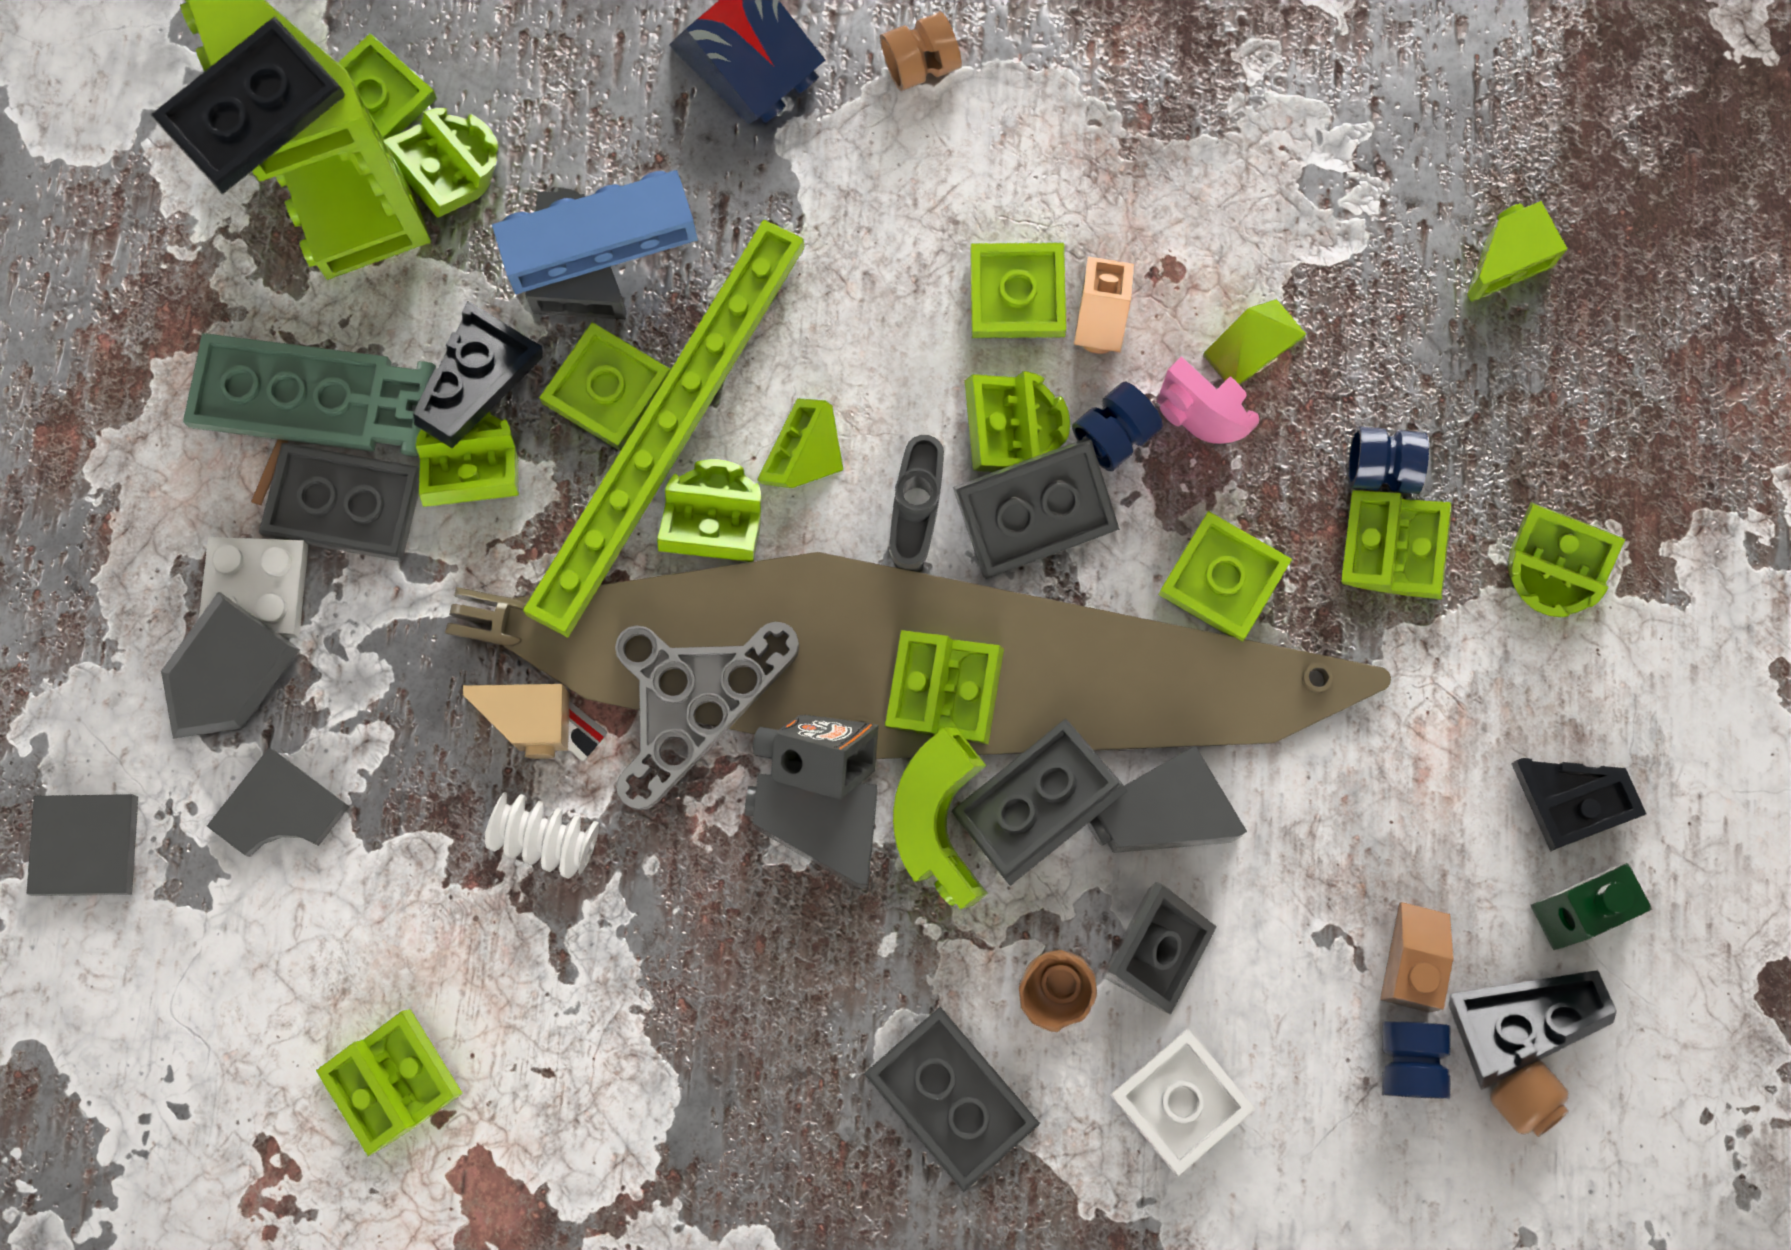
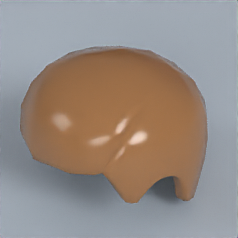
[1019,950,1097,1032]

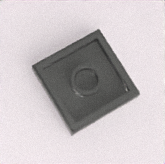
[26,794,138,896]

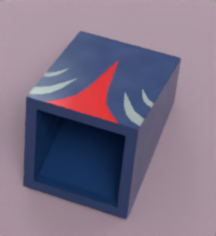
[669,0,826,124]

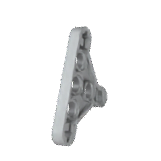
[615,622,799,810]

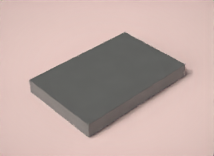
[953,438,1120,579]
[259,443,420,562]
[951,719,1127,886]
[864,1007,1040,1192]

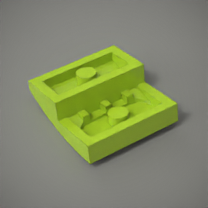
[1341,490,1452,599]
[885,630,1004,745]
[316,1009,463,1156]

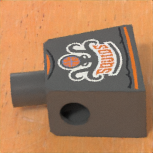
[753,715,879,799]

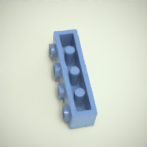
[492,170,698,295]

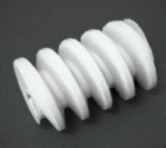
[485,792,599,879]

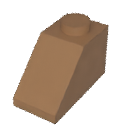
[1380,902,1453,1012]

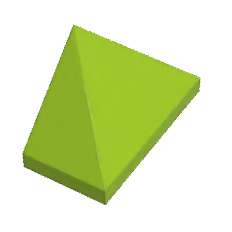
[1203,299,1306,385]
[757,398,844,489]

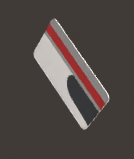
[568,701,607,761]

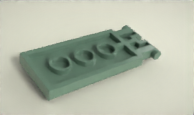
[183,333,436,457]

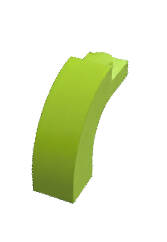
[893,727,988,910]

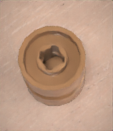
[880,11,962,91]

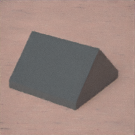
[1101,882,1217,1015]

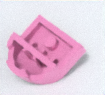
[1157,356,1259,444]

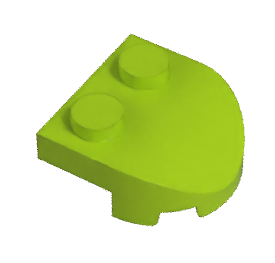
[384,108,498,218]
[964,371,1070,472]
[416,411,519,507]
[657,459,761,562]
[1508,503,1626,617]

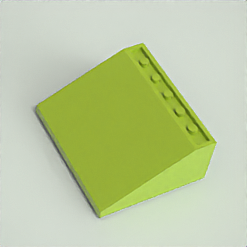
[180,0,432,280]

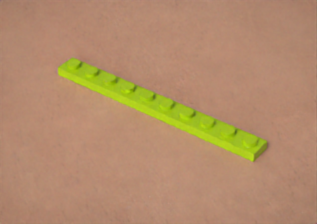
[523,219,805,638]

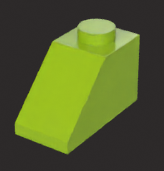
[1467,201,1567,302]

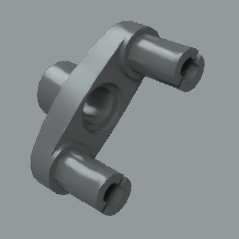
[890,435,944,572]

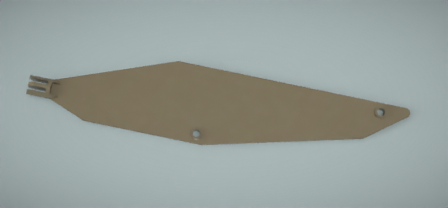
[445,552,1391,759]

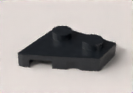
[1511,758,1647,851]

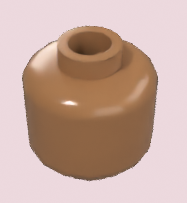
[1490,1060,1569,1137]

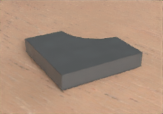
[207,747,350,857]

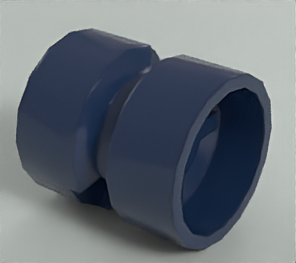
[1072,382,1163,471]
[1348,426,1429,494]
[1382,1022,1451,1099]

